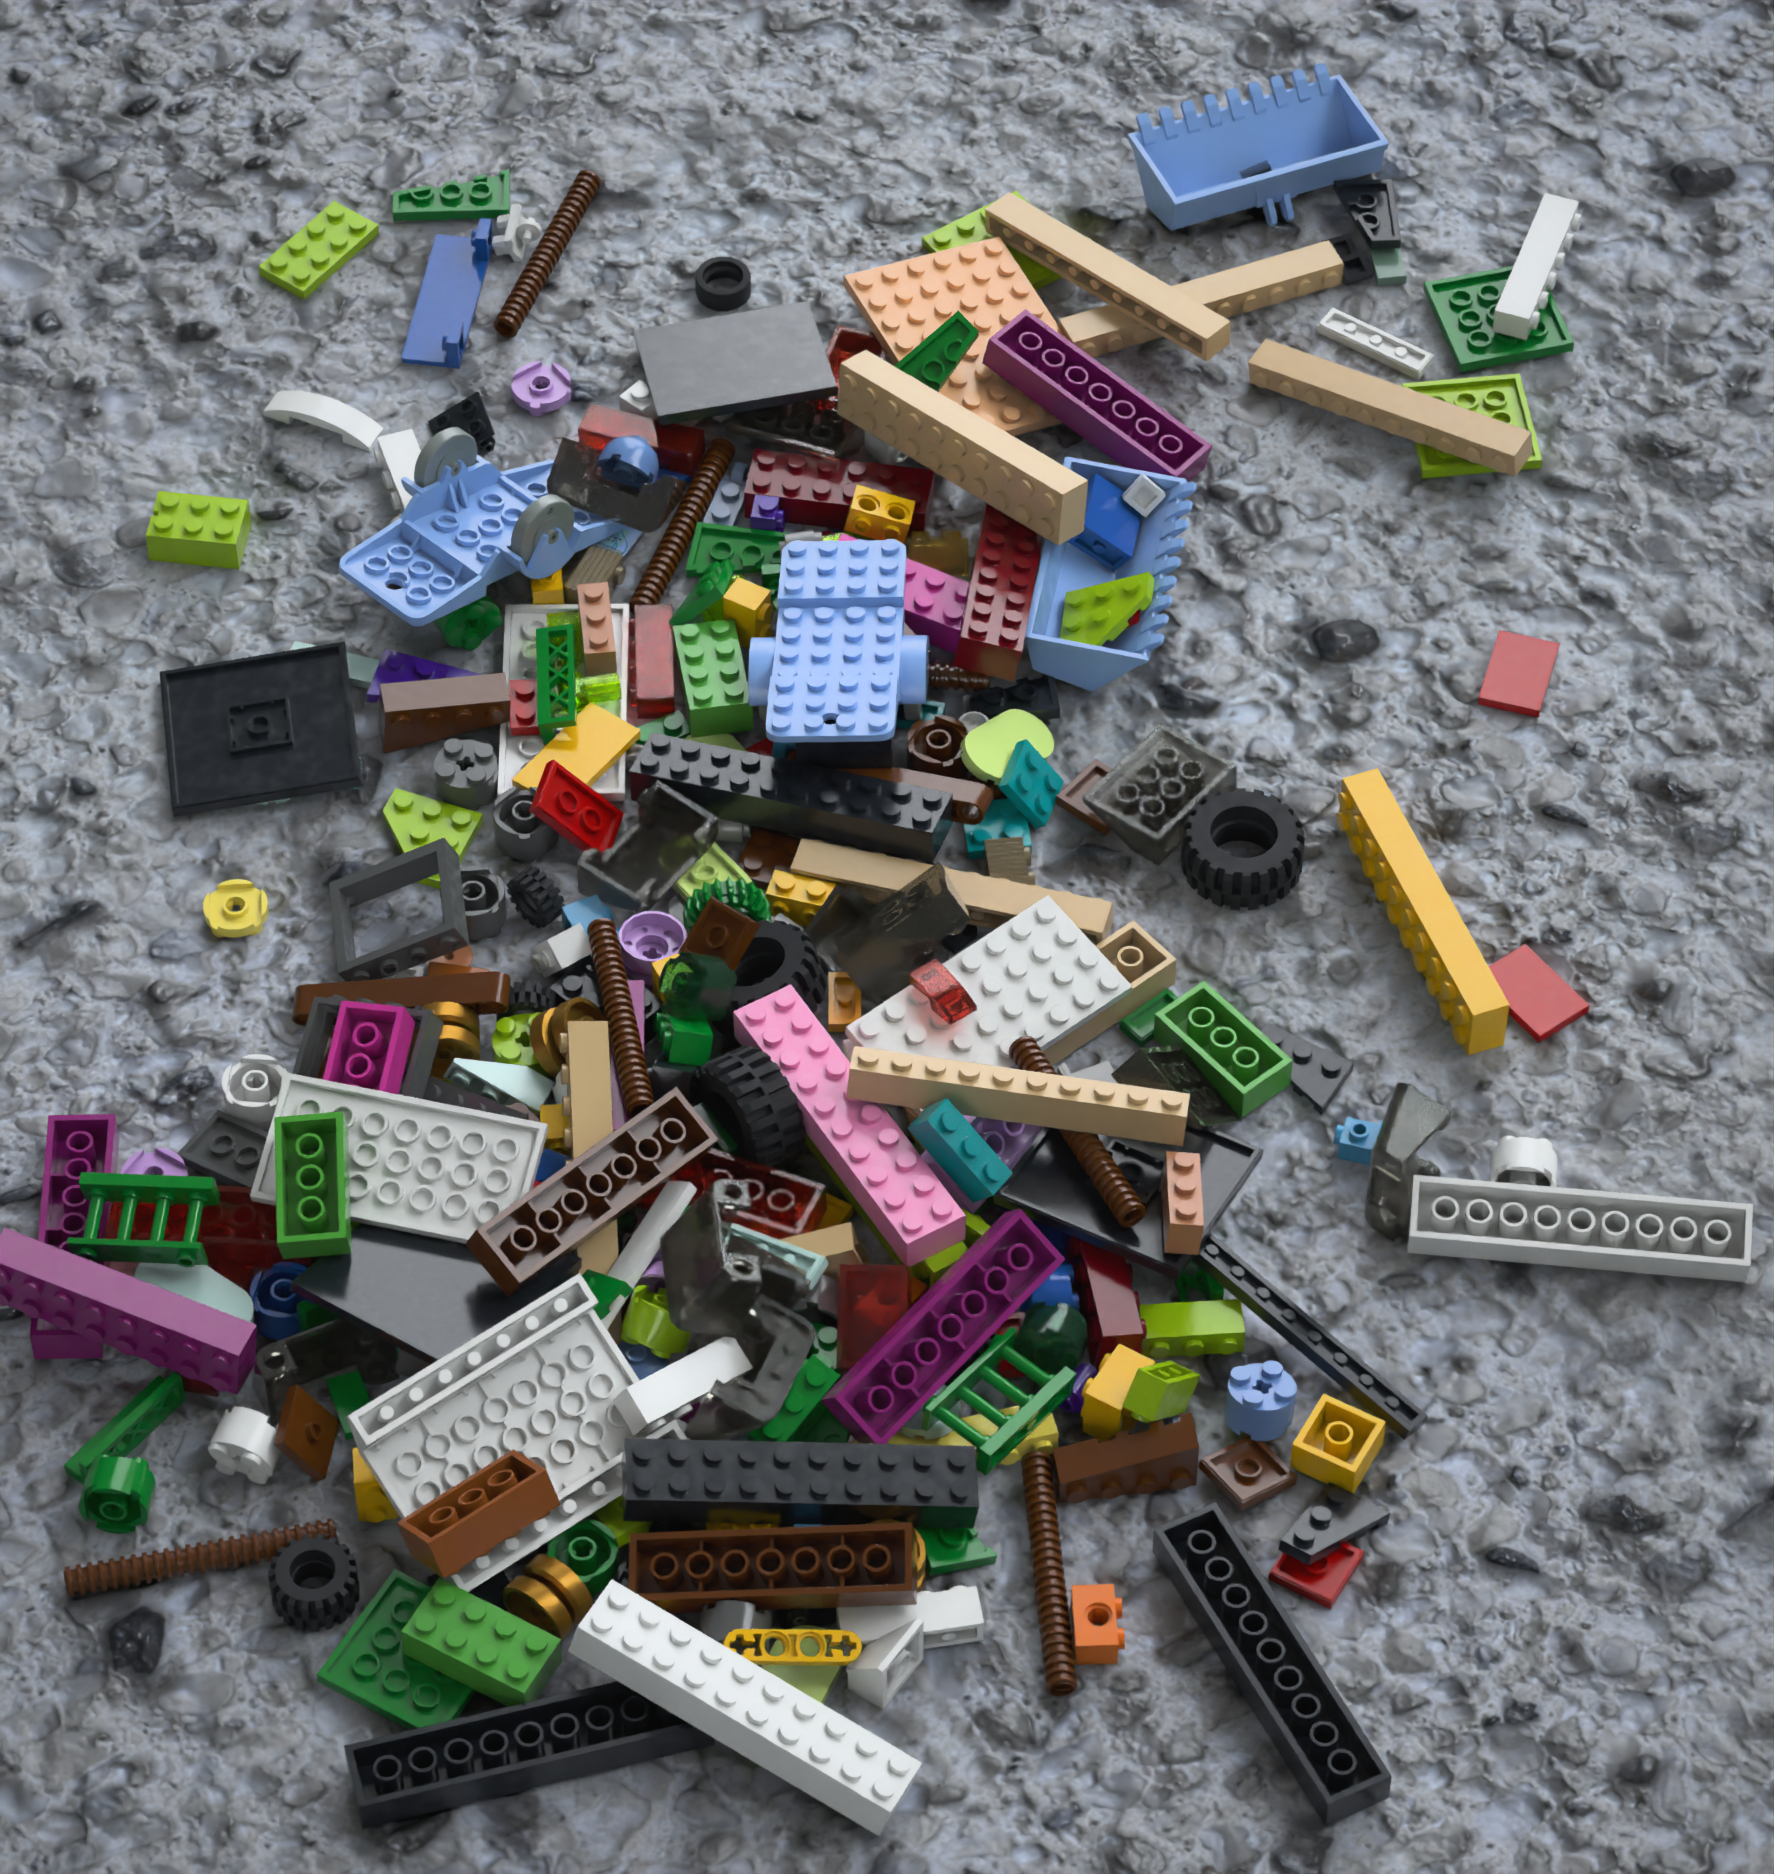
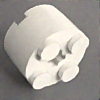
[222,1054,287,1130]
[1489,1136,1558,1187]
[208,1406,282,1484]

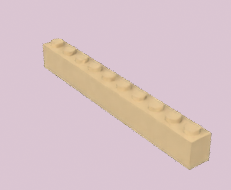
[985,192,1230,362]
[1059,240,1344,358]
[1248,339,1532,477]
[790,838,1113,945]
[559,1021,622,1345]
[847,1046,1190,1146]

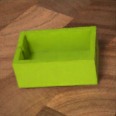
[145,491,252,569]

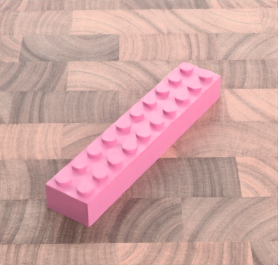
[733,984,966,1268]

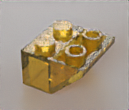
[905,530,969,575]

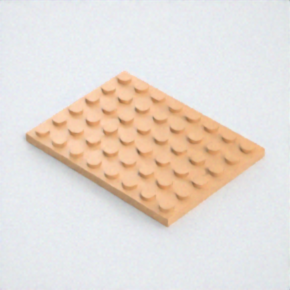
[842,236,1067,436]

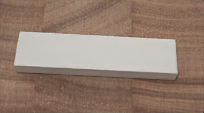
[1317,308,1434,380]

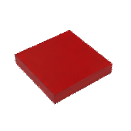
[1269,1542,1364,1609]

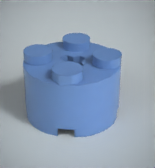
[1224,1360,1297,1441]

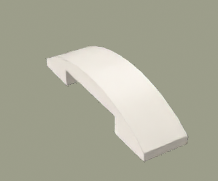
[263,390,384,452]

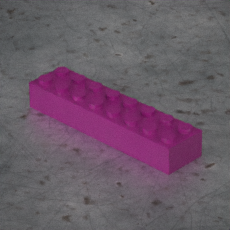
[982,309,1212,482]
[30,1114,120,1359]
[821,1209,1065,1444]
[0,1228,257,1395]

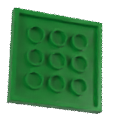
[1423,265,1574,372]
[317,1569,477,1730]

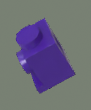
[750,494,786,532]

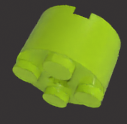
[492,1012,551,1079]
[621,1285,699,1359]

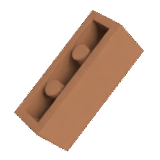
[577,582,617,679]
[1161,1151,1204,1255]

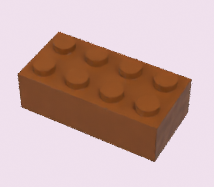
[397,1449,561,1579]

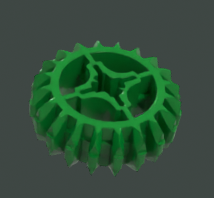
[683,876,771,935]

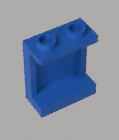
[1067,473,1141,572]

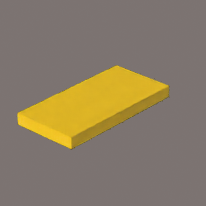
[512,702,641,790]

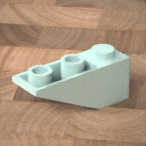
[443,1058,555,1116]

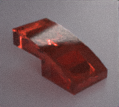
[909,959,977,1025]

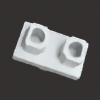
[492,203,542,262]

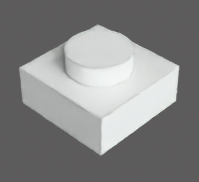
[1122,473,1166,518]

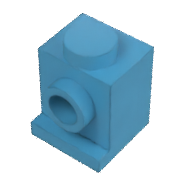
[1334,1117,1386,1167]

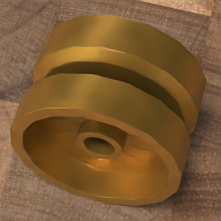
[530,997,611,1078]
[408,1002,481,1082]
[502,1554,593,1641]

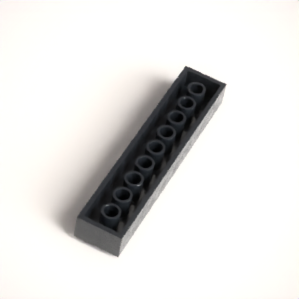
[629,733,953,863]
[622,1438,979,1528]
[1152,1502,1392,1827]
[344,1681,715,1829]

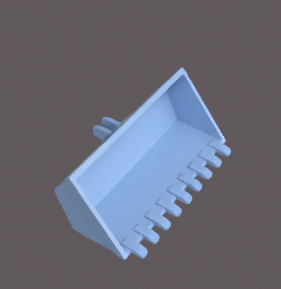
[1127,63,1389,230]
[1024,457,1197,692]

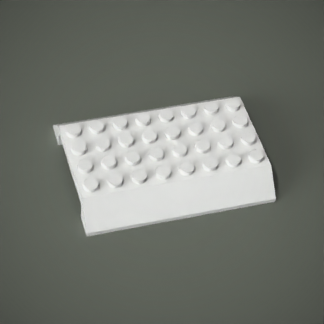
[347,1273,688,1592]

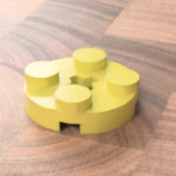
[203,879,269,938]

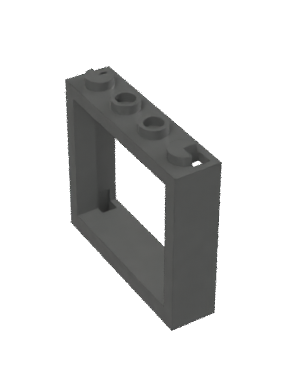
[329,838,469,982]
[292,994,444,1099]

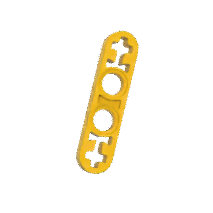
[722,1629,862,1666]

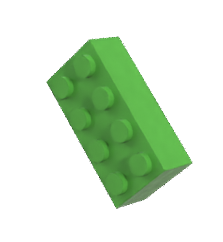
[672,619,753,738]
[1153,981,1293,1118]
[274,1111,352,1259]
[401,1578,563,1707]

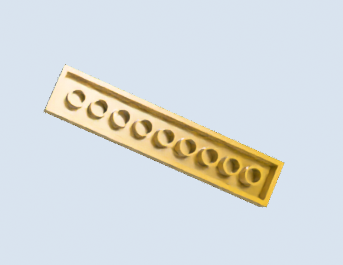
[1336,768,1509,1056]

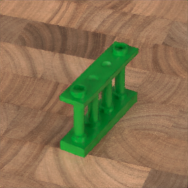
[67,1172,220,1267]
[921,1327,1076,1476]

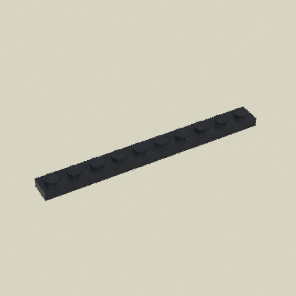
[1192,1233,1428,1440]

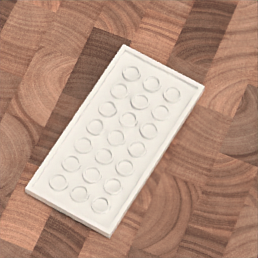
[497,604,630,801]
[845,895,1132,1115]
[250,1072,549,1244]

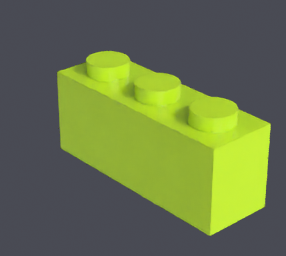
[1138,1299,1245,1359]
[1122,1360,1201,1423]

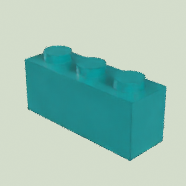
[907,1098,1013,1203]

